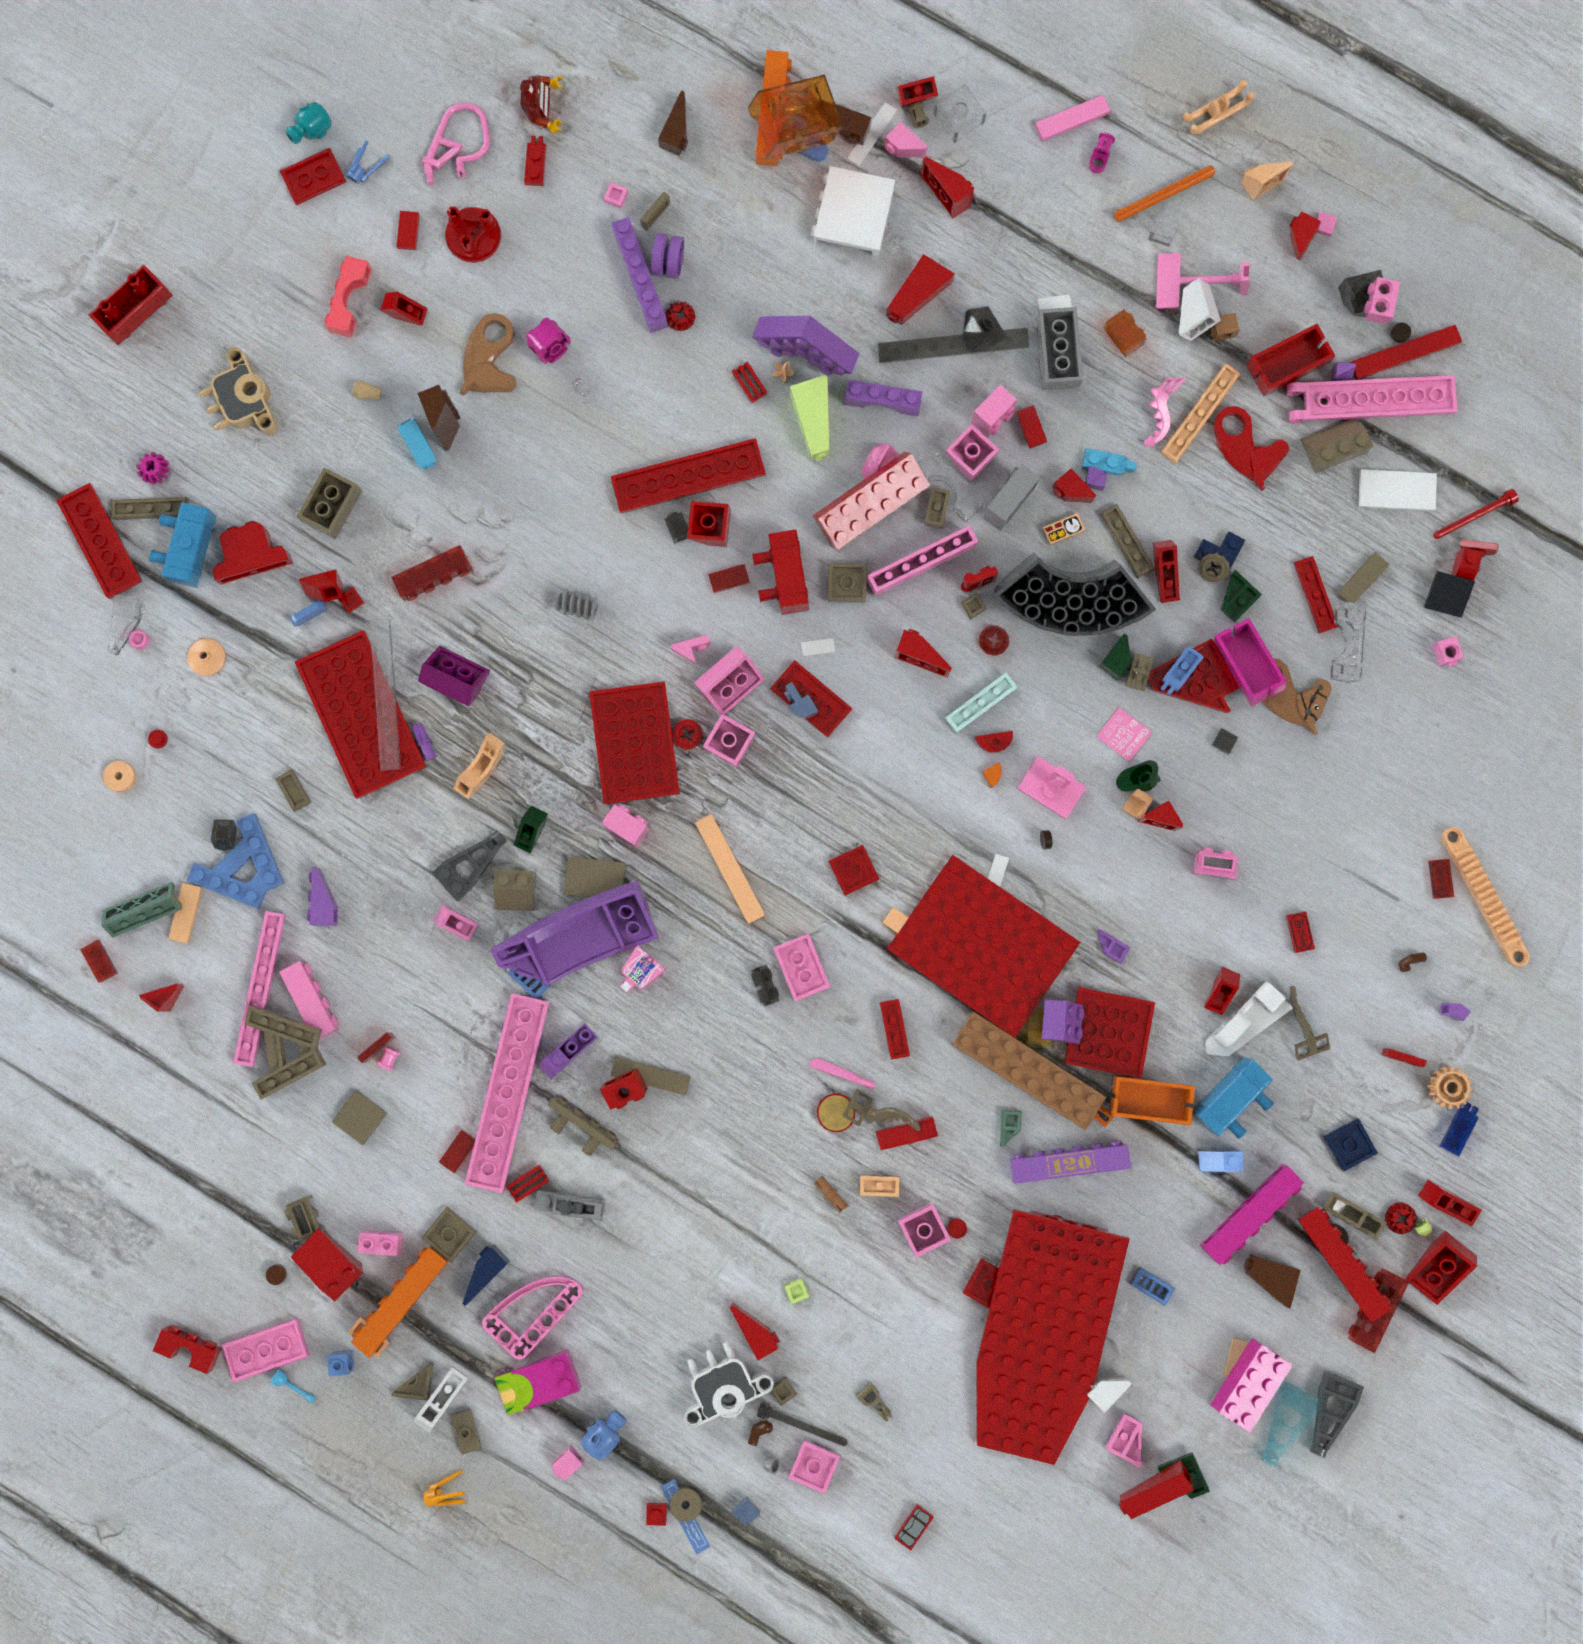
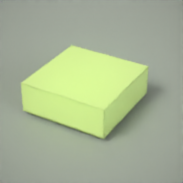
[784,1278,810,1305]

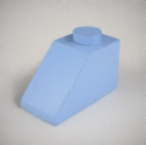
[1198,1150,1244,1172]

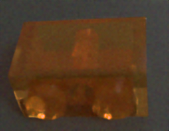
[1103,309,1147,358]

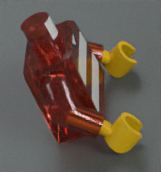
[520,75,563,134]

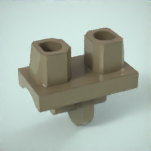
[1126,653,1154,692]

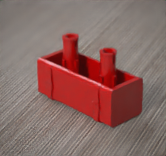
[88,264,173,345]
[752,530,809,615]

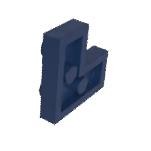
[1194,531,1245,571]

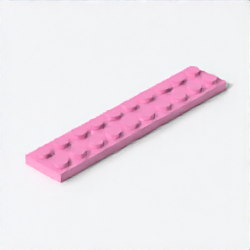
[465,993,550,1193]

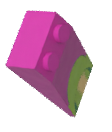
[494,1349,582,1415]

